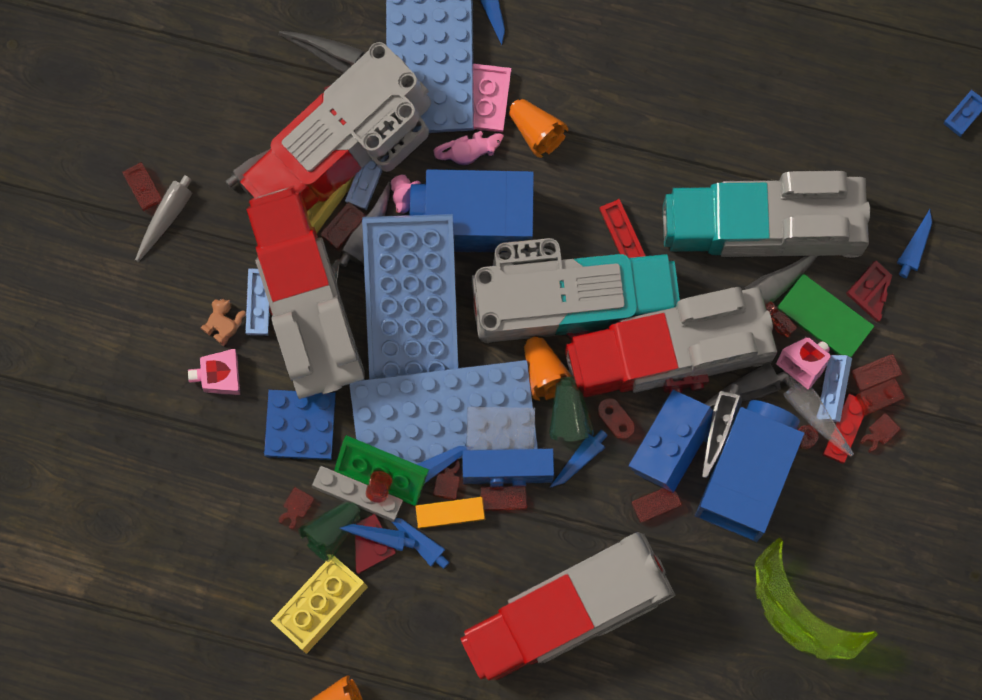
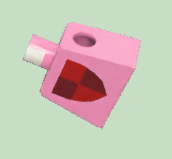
[776,338,831,390]
[188,349,240,395]

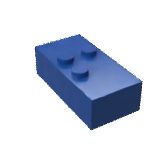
[629,390,713,493]
[462,449,554,487]

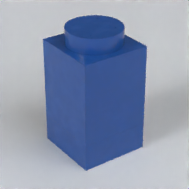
[410,170,533,253]
[695,400,804,542]

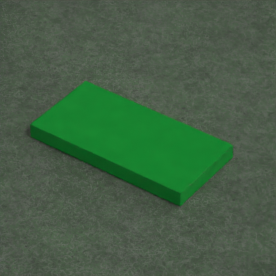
[777,274,874,357]
[334,435,429,506]

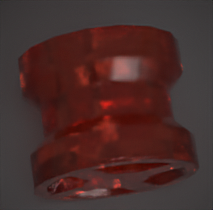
[798,425,818,450]

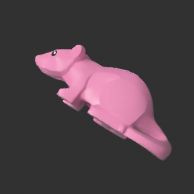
[433,131,504,165]

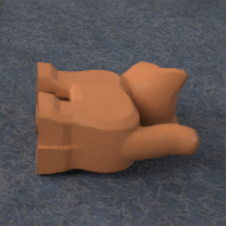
[201,299,246,346]

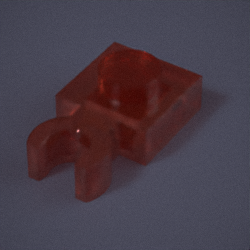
[765,301,797,338]
[860,413,900,453]
[434,461,460,500]
[279,487,314,530]

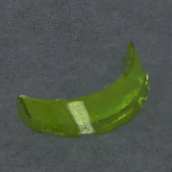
[754,537,878,660]

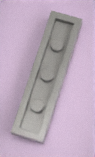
[312,466,403,522]

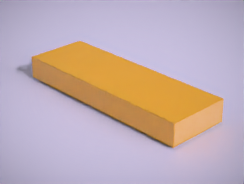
[416,497,485,529]

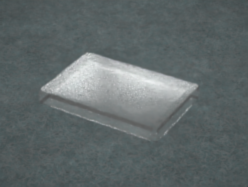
[466,407,535,450]

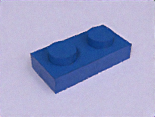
[943,89,982,137]

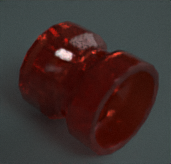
[365,471,392,503]

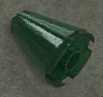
[549,377,594,441]
[298,501,361,562]

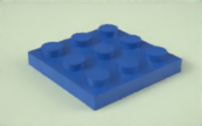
[264,390,336,460]

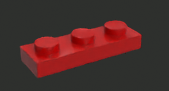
[599,199,645,258]
[823,394,869,464]

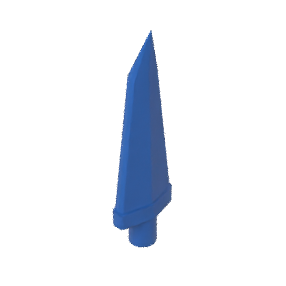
[480,0,505,45]
[897,209,932,278]
[550,430,608,487]
[417,446,473,484]
[391,518,450,569]
[340,524,415,551]

